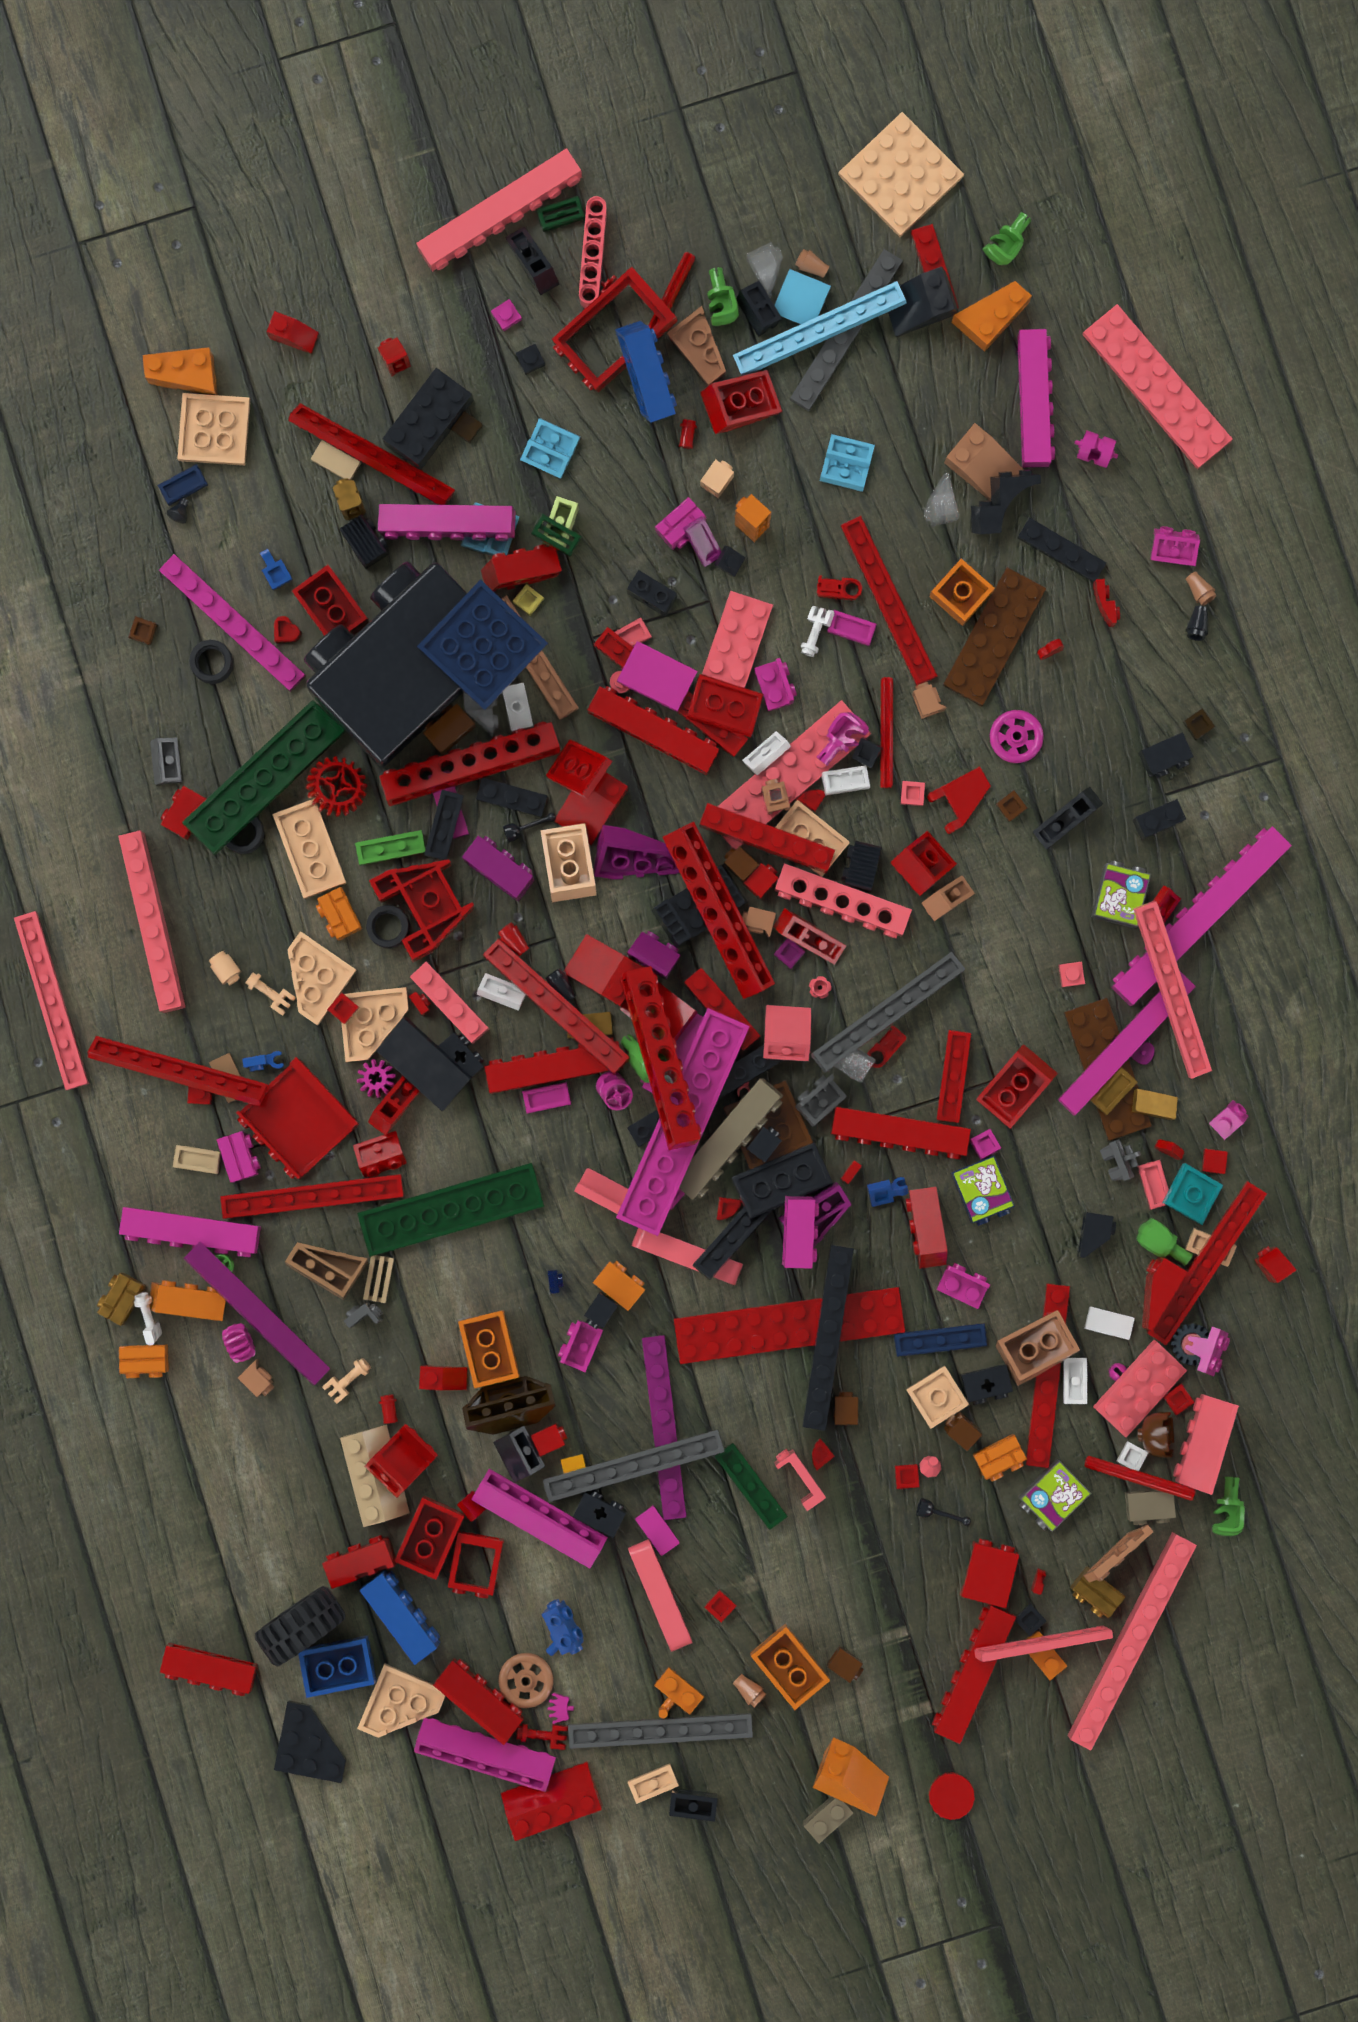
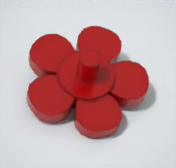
[599,275,617,296]

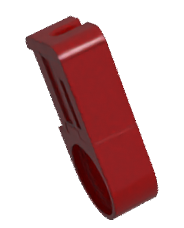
[816,575,862,601]
[866,1026,906,1068]

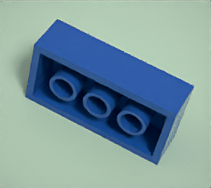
[615,321,677,423]
[359,1569,440,1665]

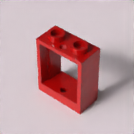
[448,1531,504,1598]

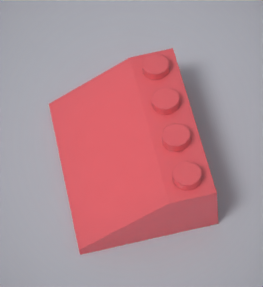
[1173,1394,1239,1495]

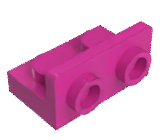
[1150,526,1200,566]
[754,658,797,712]
[936,1263,990,1309]

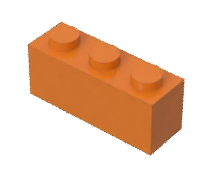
[735,494,771,543]

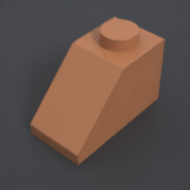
[922,876,975,921]

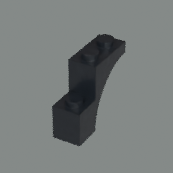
[971,470,1041,535]

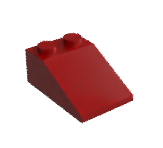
[700,370,782,434]
[554,772,628,846]
[563,934,644,1008]
[976,1044,1058,1129]
[1142,1257,1188,1331]

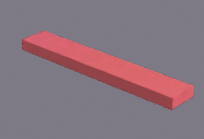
[975,1625,1113,1662]

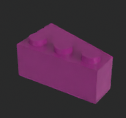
[778,1182,851,1248]

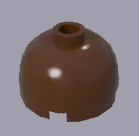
[1138,1412,1174,1458]

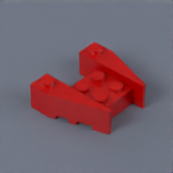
[369,859,474,963]

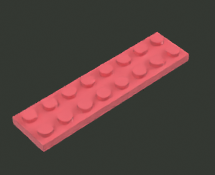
[1082,304,1233,469]
[718,700,871,850]

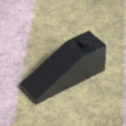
[505,227,560,296]
[1033,786,1103,849]

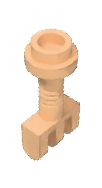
[245,973,296,1016]
[322,1358,371,1404]

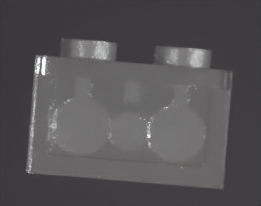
[834,1049,875,1083]

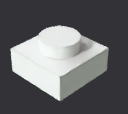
[1117,1441,1148,1471]

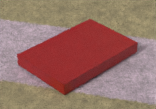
[687,674,764,738]
[546,739,613,799]
[620,982,698,1041]

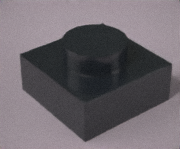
[515,343,545,375]
[714,546,746,577]
[852,737,883,768]
[1015,1603,1046,1636]

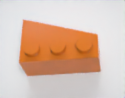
[952,281,1032,352]
[142,347,218,395]
[149,1280,226,1321]

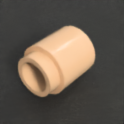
[209,951,241,986]

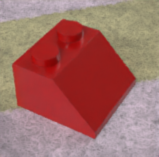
[890,830,957,896]

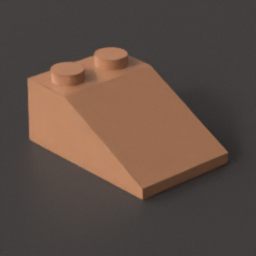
[944,423,1024,500]
[996,1310,1080,1386]

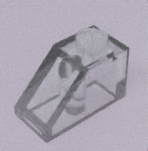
[747,242,783,297]
[924,473,959,527]

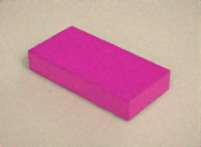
[827,610,877,646]
[522,1082,571,1114]
[635,1505,680,1556]

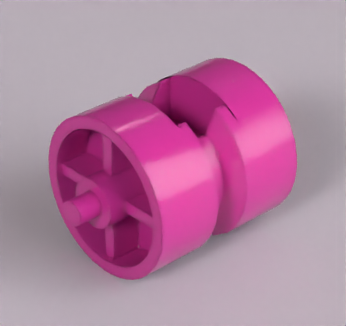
[1075,430,1118,468]
[596,1071,633,1110]

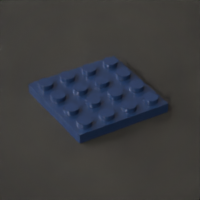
[417,579,548,711]

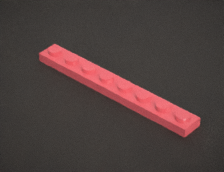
[1133,901,1212,1079]
[14,911,89,1090]

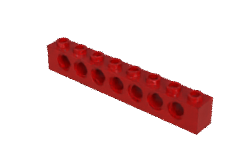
[379,722,561,807]
[662,821,775,999]
[620,966,701,1150]

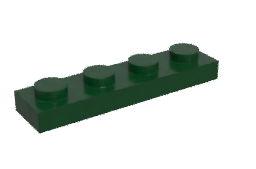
[715,1443,788,1530]

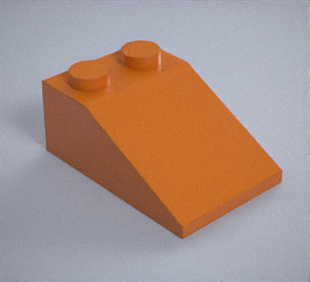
[812,1737,889,1816]

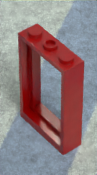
[552,267,678,393]

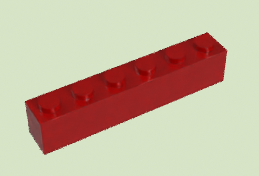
[587,686,719,776]
[699,803,835,874]
[485,1038,624,1094]
[831,1107,971,1160]
[932,1604,1016,1744]

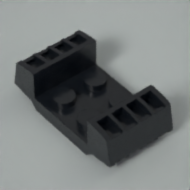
[652,864,748,948]

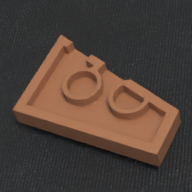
[667,306,726,386]
[1083,1525,1153,1582]

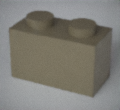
[1125,1489,1176,1525]
[803,1796,853,1844]

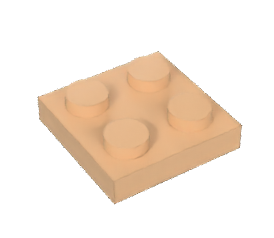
[906,1365,969,1429]

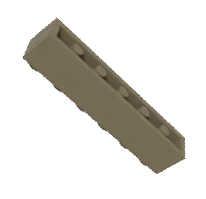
[679,1078,783,1200]

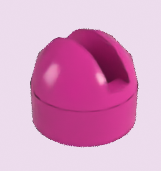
[1109,1363,1127,1381]

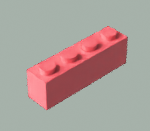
[410,962,489,1044]

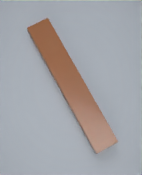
[501,595,579,720]

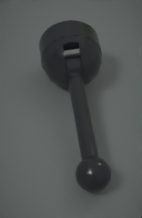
[502,813,556,843]
[916,1498,971,1526]

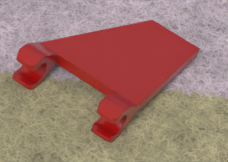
[927,767,991,834]

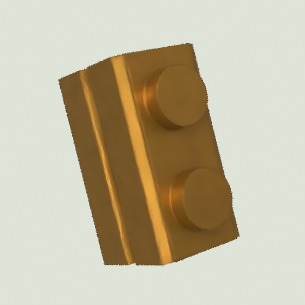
[333,478,366,520]
[97,1272,146,1326]
[1070,1566,1125,1618]

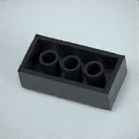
[382,368,474,470]

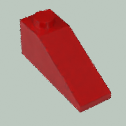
[773,908,846,965]
[368,1076,420,1136]

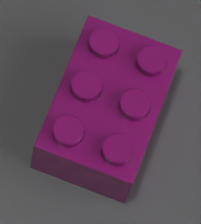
[462,835,535,902]

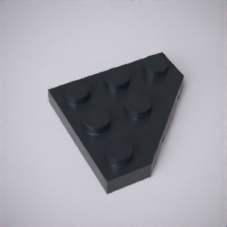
[274,1701,347,1783]

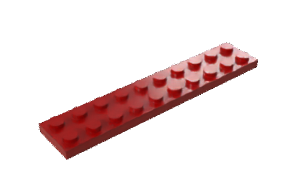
[674,1287,905,1364]

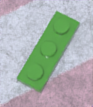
[355,830,426,866]

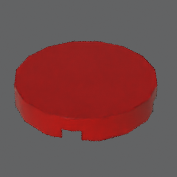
[928,1772,975,1820]

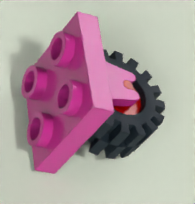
[1172,1324,1230,1376]

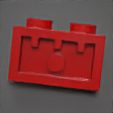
[353,1131,407,1178]

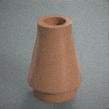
[795,249,829,278]
[1185,571,1216,606]
[733,1674,767,1708]

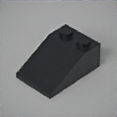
[888,266,959,337]

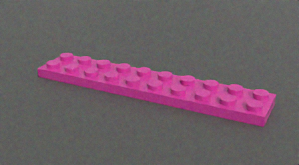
[616,1008,750,1236]

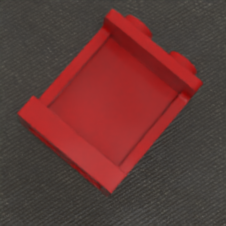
[364,1424,438,1498]
[960,1539,1019,1608]

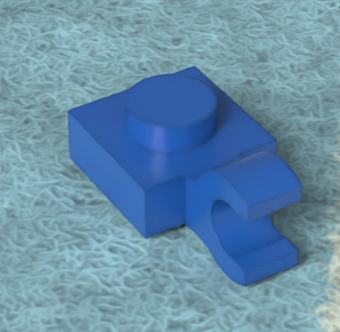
[260,549,293,591]
[242,1051,284,1072]
[867,1177,908,1207]

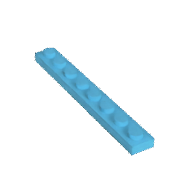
[733,281,907,376]

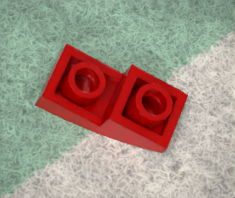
[1093,579,1120,627]

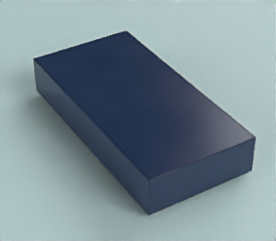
[157,464,208,506]

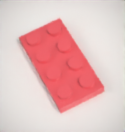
[702,591,773,688]
[1093,1340,1187,1438]

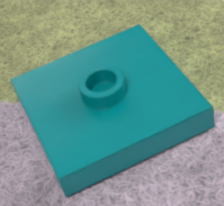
[1162,1163,1223,1225]

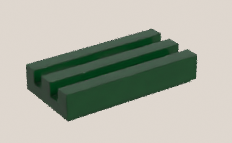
[536,196,585,232]
[531,514,582,557]

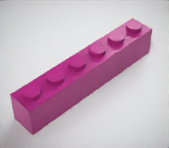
[1017,329,1055,468]
[378,504,516,541]
[119,1207,261,1257]
[471,1469,608,1569]
[414,1718,556,1792]

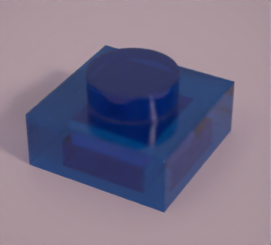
[548,1270,564,1294]

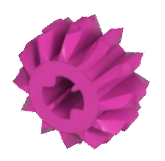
[357,1059,396,1098]
[222,1323,255,1363]

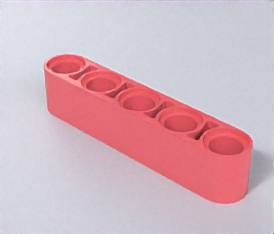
[579,196,607,308]
[631,1228,743,1285]
[628,1539,693,1652]

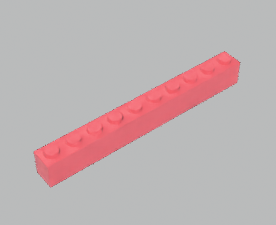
[1067,1532,1197,1751]

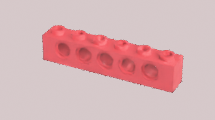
[774,863,912,939]

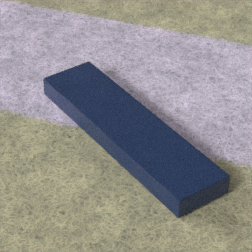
[894,1323,987,1357]

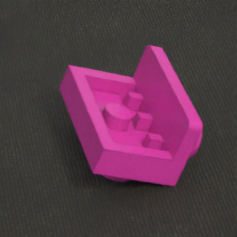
[558,1319,603,1372]

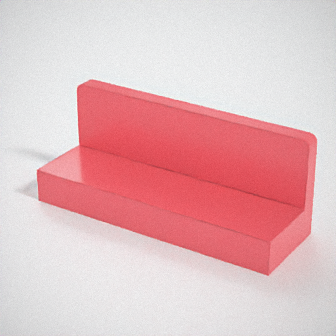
[574,1168,628,1214]

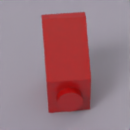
[266,311,319,354]
[377,337,411,377]
[1254,1246,1296,1283]
[419,1365,468,1390]

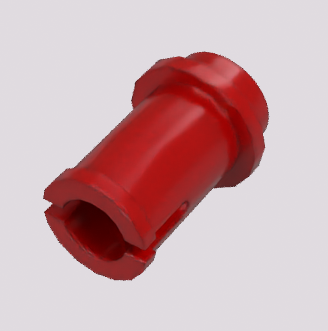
[679,419,697,449]
[378,1394,398,1424]

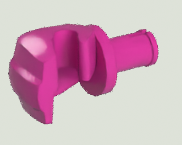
[816,712,869,766]

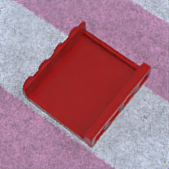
[236,1057,360,1179]

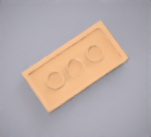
[273,798,347,899]

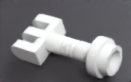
[801,606,834,657]
[134,1292,162,1345]

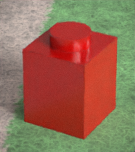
[743,863,778,900]
[531,1423,568,1456]

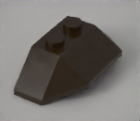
[462,1376,556,1435]

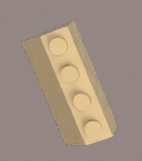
[340,1425,410,1527]

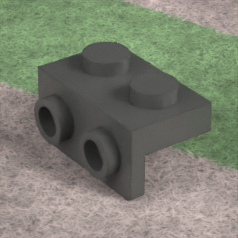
[795,1074,847,1127]
[344,1302,383,1328]

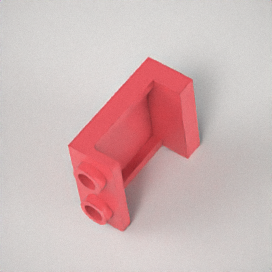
[763,1005,811,1061]
[774,1449,826,1511]

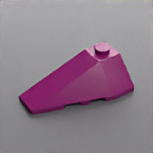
[593,825,680,880]

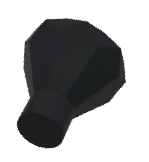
[167,498,189,524]

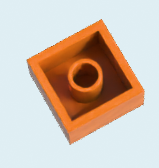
[929,558,995,626]

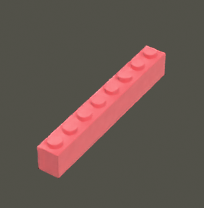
[416,148,582,272]
[118,831,186,1013]

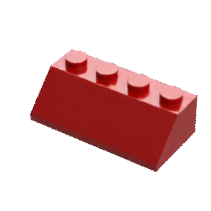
[433,1658,524,1745]
[501,1761,602,1841]

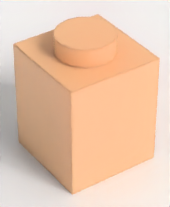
[700,459,734,499]

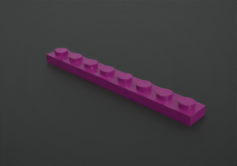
[642,1335,686,1520]

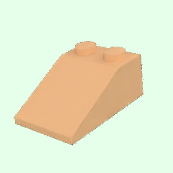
[540,823,596,902]

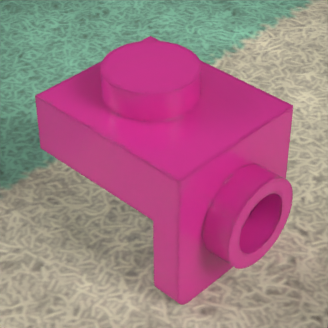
[1209,1100,1248,1140]

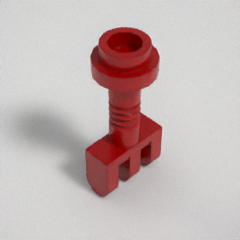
[516,1724,568,1750]

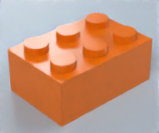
[458,1310,520,1389]
[750,1623,830,1710]

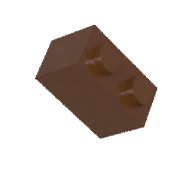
[423,704,476,756]

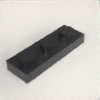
[476,778,547,818]
[424,790,464,860]

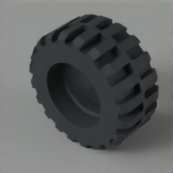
[255,1586,345,1667]

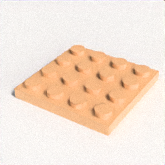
[838,112,964,237]

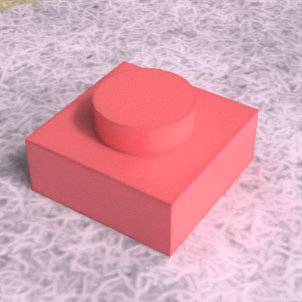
[900,781,925,806]
[1058,962,1085,987]

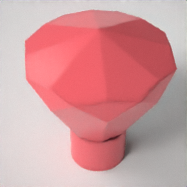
[919,1456,941,1478]

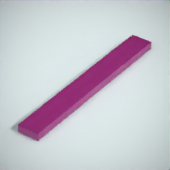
[183,1242,330,1386]

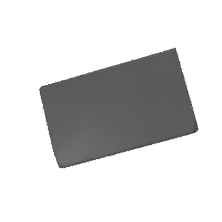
[150,738,182,785]

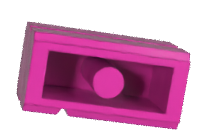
[655,497,706,550]
[217,1131,261,1183]

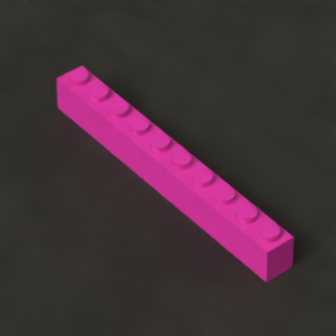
[1111,826,1292,1006]

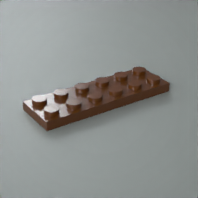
[943,567,1046,707]
[1064,998,1152,1141]

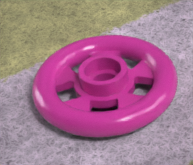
[990,710,1044,763]

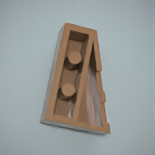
[285,1242,368,1300]

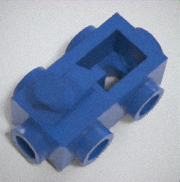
[541,1599,584,1656]

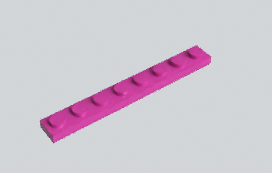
[159,554,306,692]

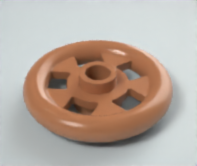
[499,1653,553,1708]

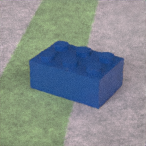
[298,1635,377,1698]

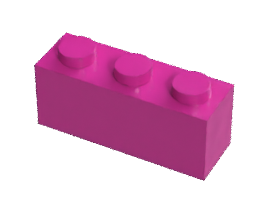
[782,1196,819,1268]

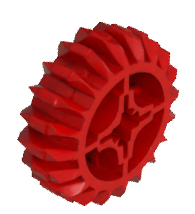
[306,756,367,817]

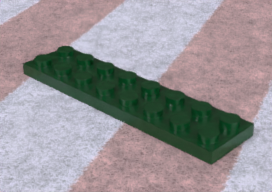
[182,700,345,856]
[357,1163,544,1257]

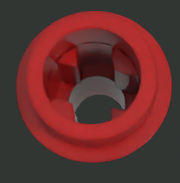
[498,922,529,956]

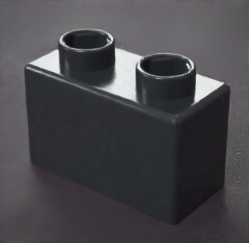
[304,562,467,768]

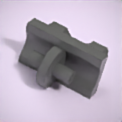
[1100,1138,1141,1181]

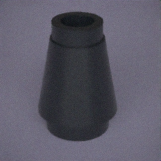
[1186,606,1208,641]
[545,968,576,1001]

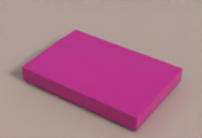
[617,641,697,712]

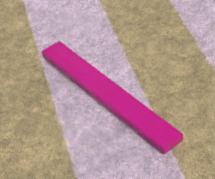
[1058,971,1196,1115]

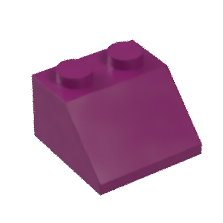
[627,931,680,979]

